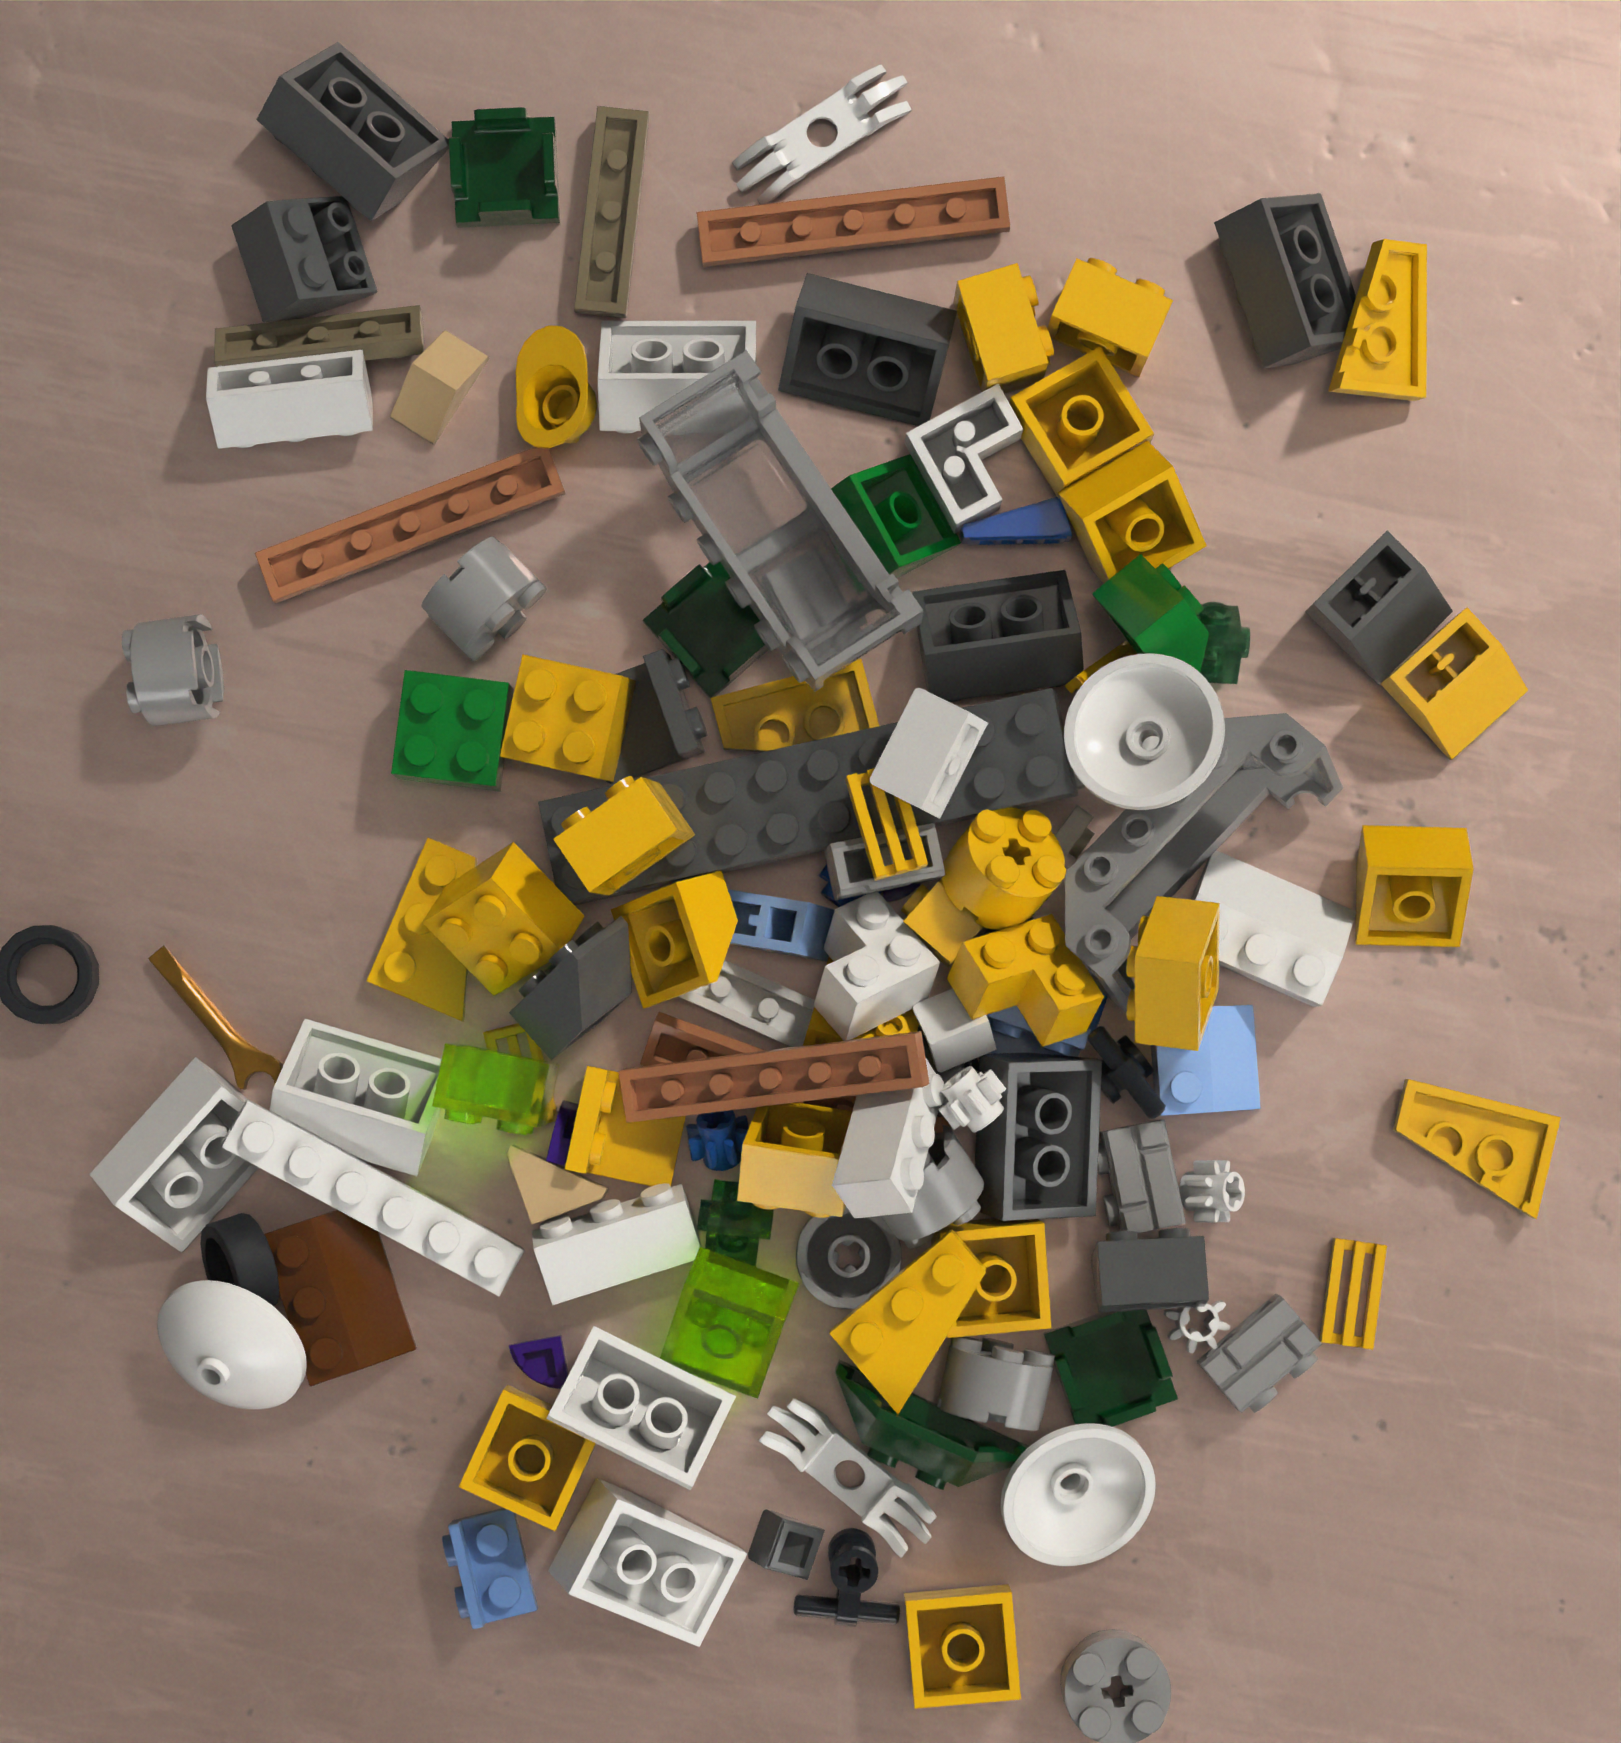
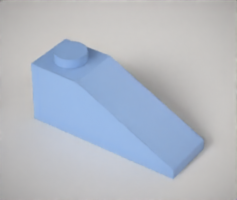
[728,889,835,962]

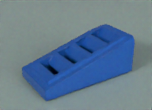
[959,497,1072,545]

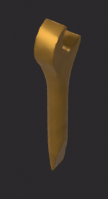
[148,945,283,1089]

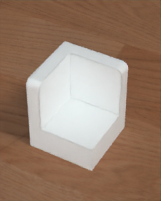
[913,988,997,1072]

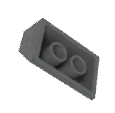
[256,42,449,221]
[1214,193,1356,368]
[778,273,957,426]
[912,570,1084,702]
[975,1053,1102,1221]

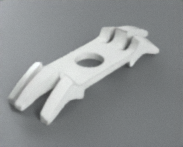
[732,65,912,205]
[759,1399,937,1558]

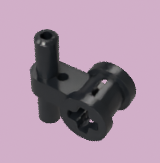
[1087,1026,1166,1119]
[793,1528,900,1626]

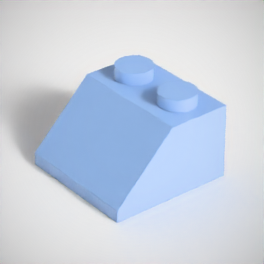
[1151,1005,1261,1116]

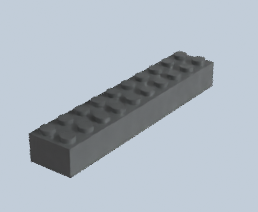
[538,688,1079,905]

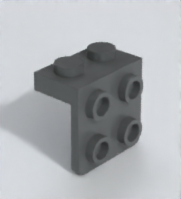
[605,649,708,785]

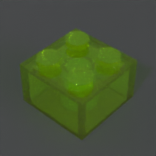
[432,1043,560,1135]
[660,1247,799,1399]

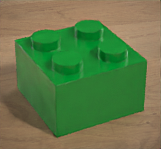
[391,670,514,792]

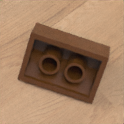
[264,1210,417,1387]

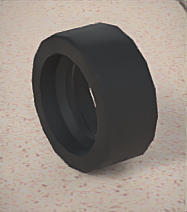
[0,925,99,1024]
[200,1213,280,1306]

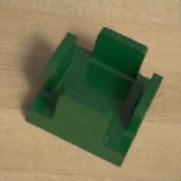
[449,107,560,228]
[643,562,789,698]
[1043,1310,1178,1427]

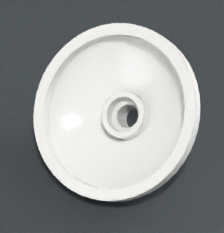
[1064,653,1225,810]
[157,1280,307,1409]
[1001,1423,1156,1566]

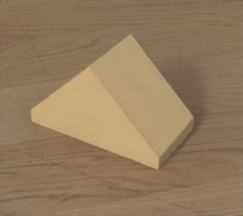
[390,330,489,445]
[506,1145,609,1225]

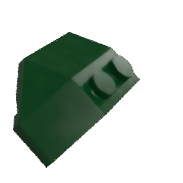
[835,1359,1029,1490]

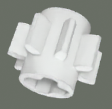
[938,1066,1006,1133]
[1179,1160,1245,1223]
[1163,1300,1230,1353]

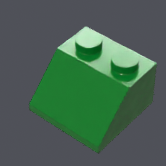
[827,454,961,594]
[1092,554,1209,672]

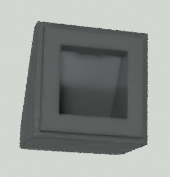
[748,1509,825,1580]

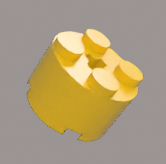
[942,807,1066,930]

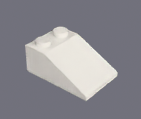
[548,1477,747,1647]

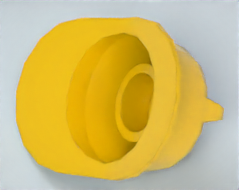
[515,325,597,449]

